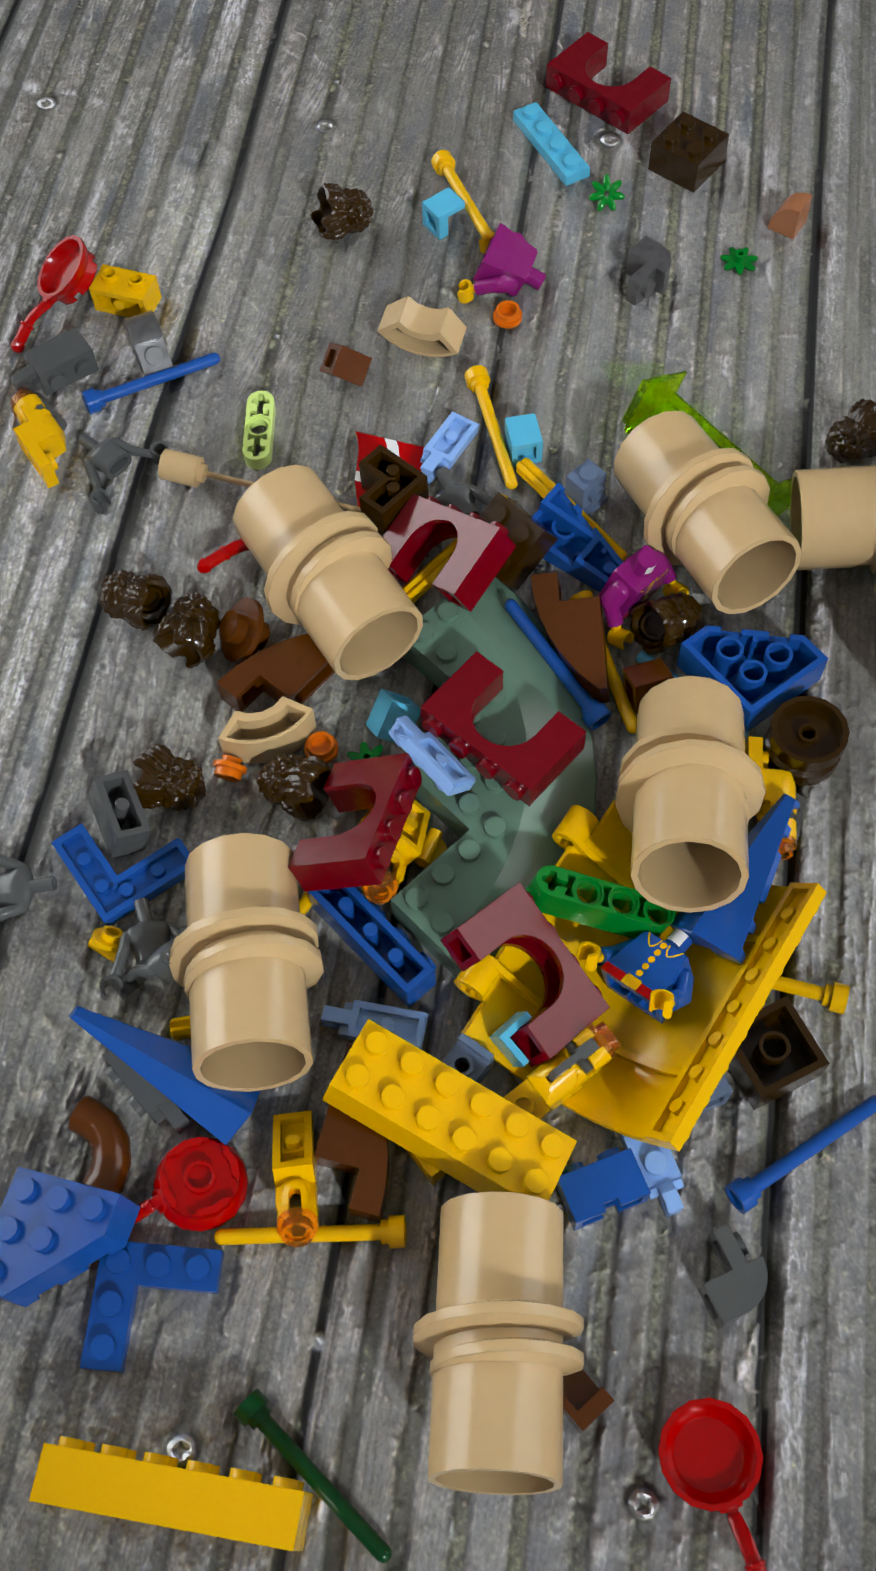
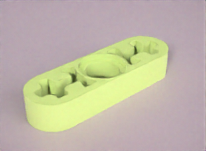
[242,391,276,470]

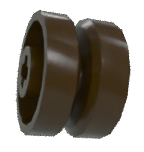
[763,696,850,786]

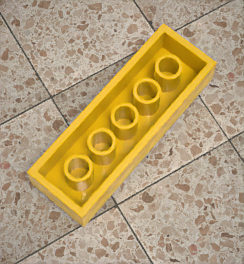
[322,1019,577,1201]
[29,1436,313,1551]

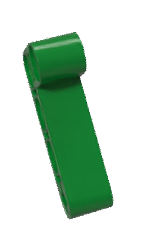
[526,865,676,938]

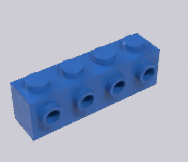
[308,887,436,1008]

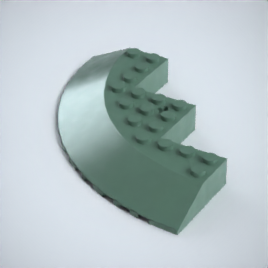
[391,577,597,1002]

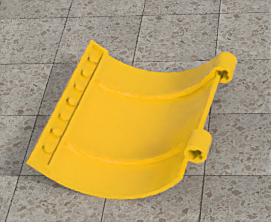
[454,800,827,1152]

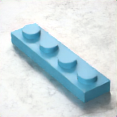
[513,102,590,186]

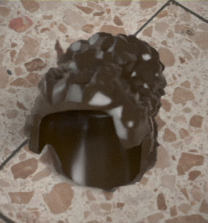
[310,183,374,240]
[825,398,876,465]
[98,569,172,631]
[153,592,221,669]
[630,592,704,655]
[133,744,206,811]
[257,752,331,822]

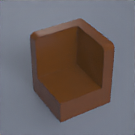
[320,342,372,386]
[623,658,673,714]
[563,1369,615,1434]

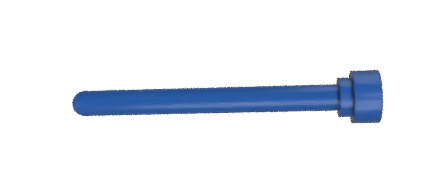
[81,353,220,415]
[504,599,612,731]
[724,1095,876,1214]

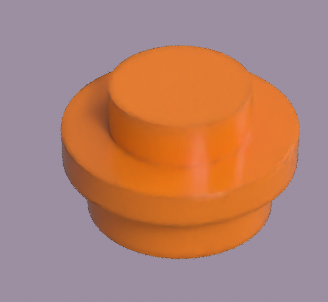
[493,300,522,329]
[304,731,339,764]
[212,755,247,782]

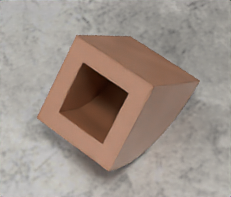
[768,193,813,239]

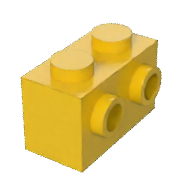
[89,264,162,318]

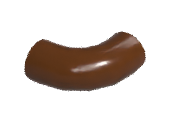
[69,1095,132,1194]

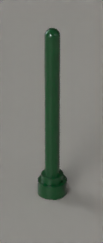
[233,1388,392,1563]

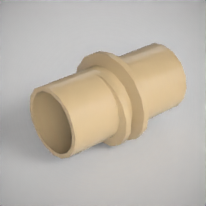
[614,411,802,614]
[233,464,423,680]
[790,464,876,573]
[615,676,766,913]
[169,833,324,1092]
[413,1191,584,1495]

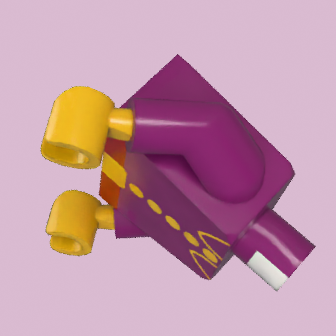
[457,223,546,304]
[598,545,689,650]

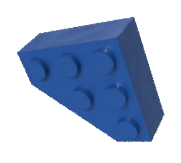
[676,625,829,732]
[0,1166,141,1308]

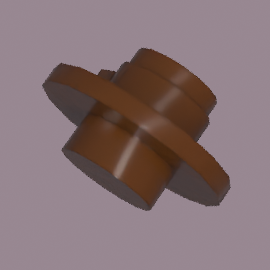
[219,597,270,663]

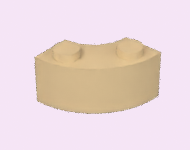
[377,296,467,357]
[218,696,317,764]

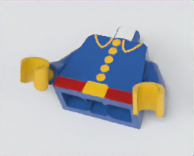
[576,928,694,1024]

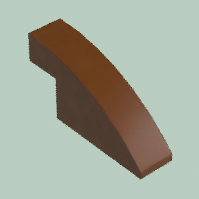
[531,572,610,703]
[217,633,335,712]
[314,1044,390,1223]

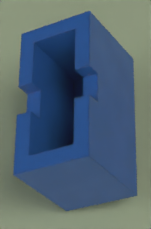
[556,1147,651,1231]

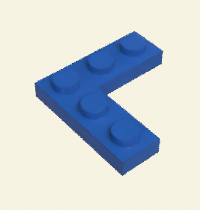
[51,823,190,926]
[79,1242,224,1373]

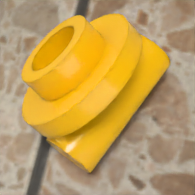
[414,828,447,868]
[88,925,123,963]

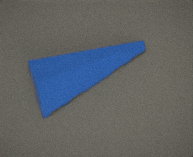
[532,482,649,600]
[670,794,800,964]
[68,1005,261,1145]

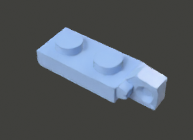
[420,412,480,485]
[388,716,476,796]
[321,1000,428,1050]
[619,1134,684,1218]

